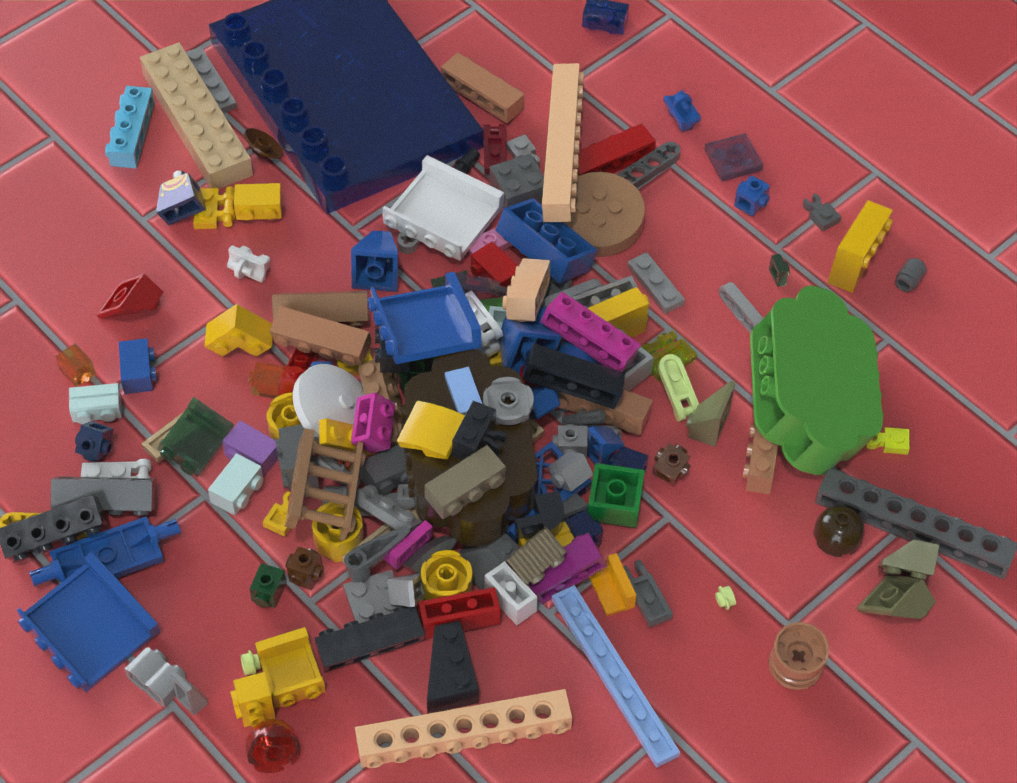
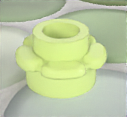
[715,586,736,610]
[241,650,260,675]

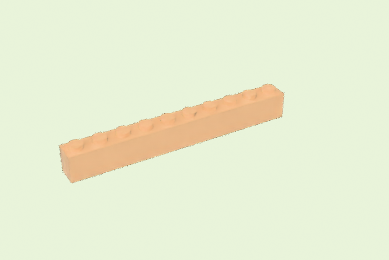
[542,63,584,222]

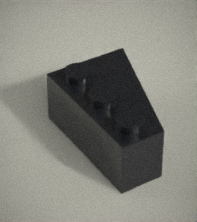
[427,620,479,714]

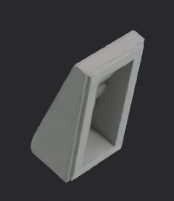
[171,671,209,715]

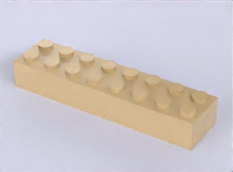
[140,42,253,189]

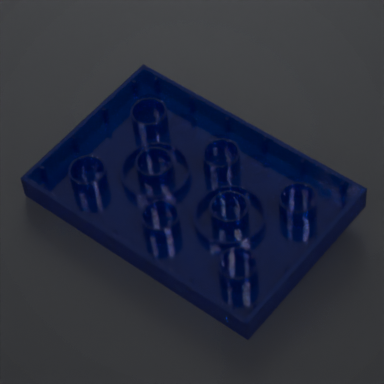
[209,0,484,214]

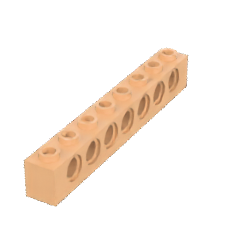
[355,689,572,768]

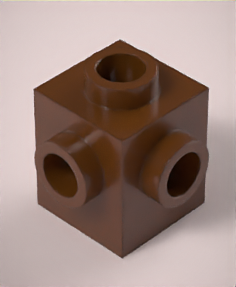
[652,443,691,486]
[285,546,324,590]

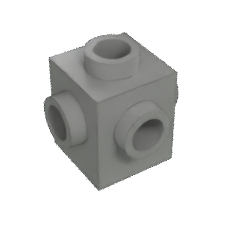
[552,424,588,460]

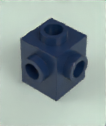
[75,421,114,462]

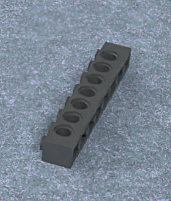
[815,468,1017,580]

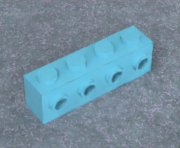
[105,86,155,169]

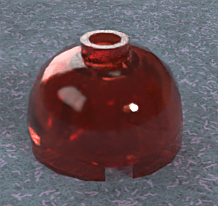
[246,719,301,773]

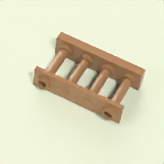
[284,428,366,541]

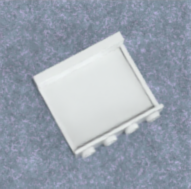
[383,155,504,261]

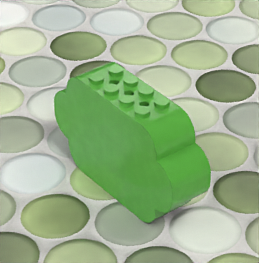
[750,286,884,475]

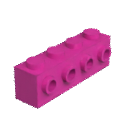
[541,292,641,372]

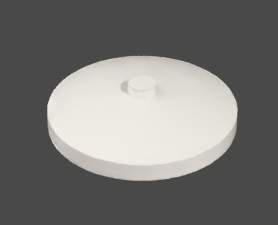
[293,364,364,452]

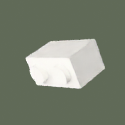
[484,561,537,626]

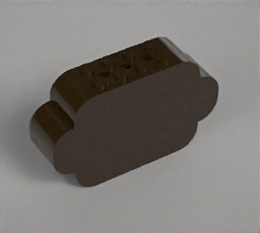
[400,349,537,546]

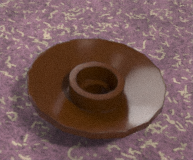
[244,128,283,159]

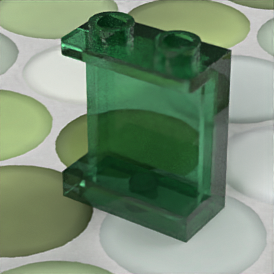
[157,397,234,477]

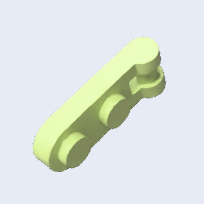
[658,354,699,422]

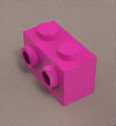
[351,392,395,453]

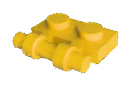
[193,186,235,229]

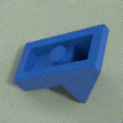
[587,426,625,465]

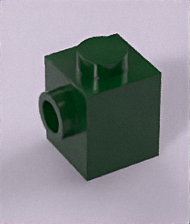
[249,563,287,608]

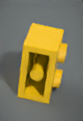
[234,183,282,220]
[230,672,275,727]

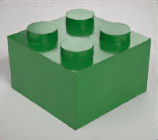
[587,463,645,528]

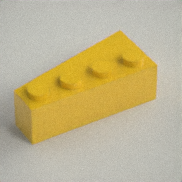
[827,200,894,293]

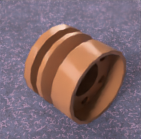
[768,622,830,690]

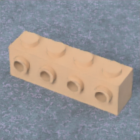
[503,258,550,322]

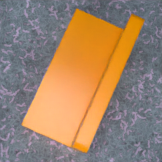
[589,553,636,616]

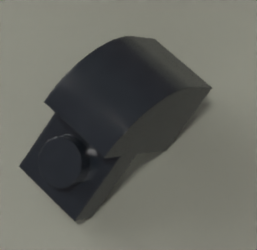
[514,491,564,540]

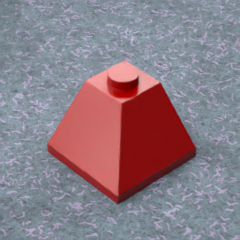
[96,273,164,319]

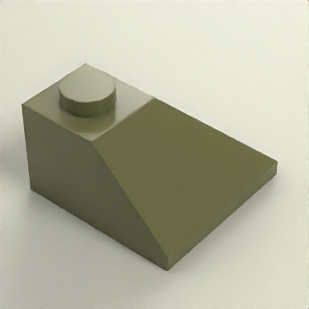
[686,381,736,447]
[856,575,936,619]

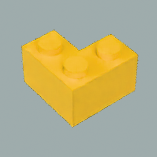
[204,304,272,357]

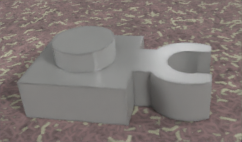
[506,134,540,167]

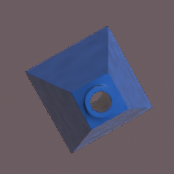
[351,230,398,292]
[500,317,562,375]

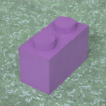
[222,420,278,477]

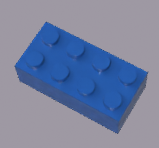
[495,198,598,283]

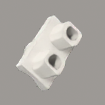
[227,245,270,283]

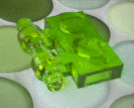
[641,330,697,382]

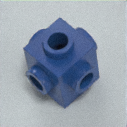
[734,175,770,216]

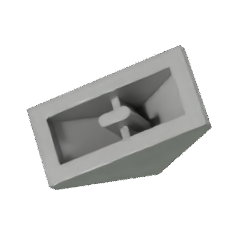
[387,573,424,607]

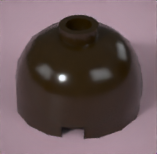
[813,506,865,557]

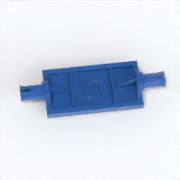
[29,516,181,587]

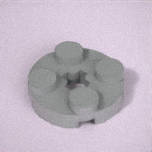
[483,377,534,425]

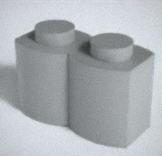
[125,647,186,708]

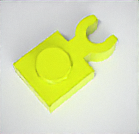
[866,427,910,455]

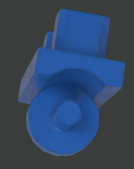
[663,90,701,132]

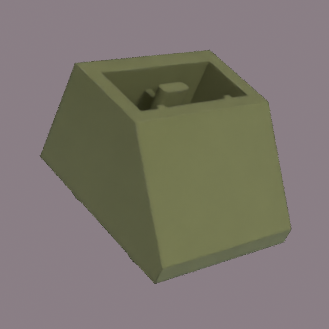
[878,540,939,580]

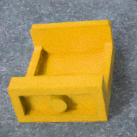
[255,627,325,708]

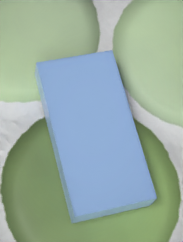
[445,367,482,415]

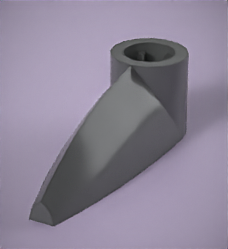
[344,526,410,582]

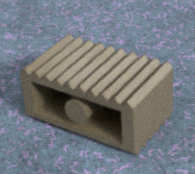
[506,527,566,585]

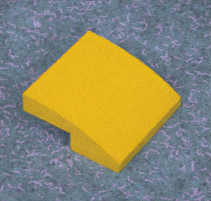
[397,401,465,459]

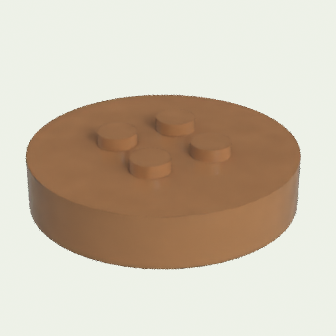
[564,172,645,257]

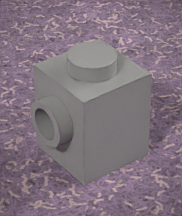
[548,451,593,492]

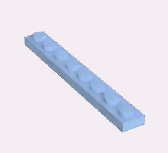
[552,585,680,768]

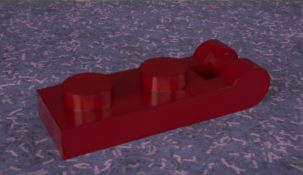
[483,124,507,174]

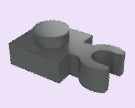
[803,194,841,232]

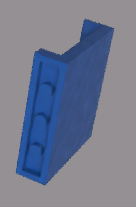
[367,272,482,364]
[17,552,160,693]

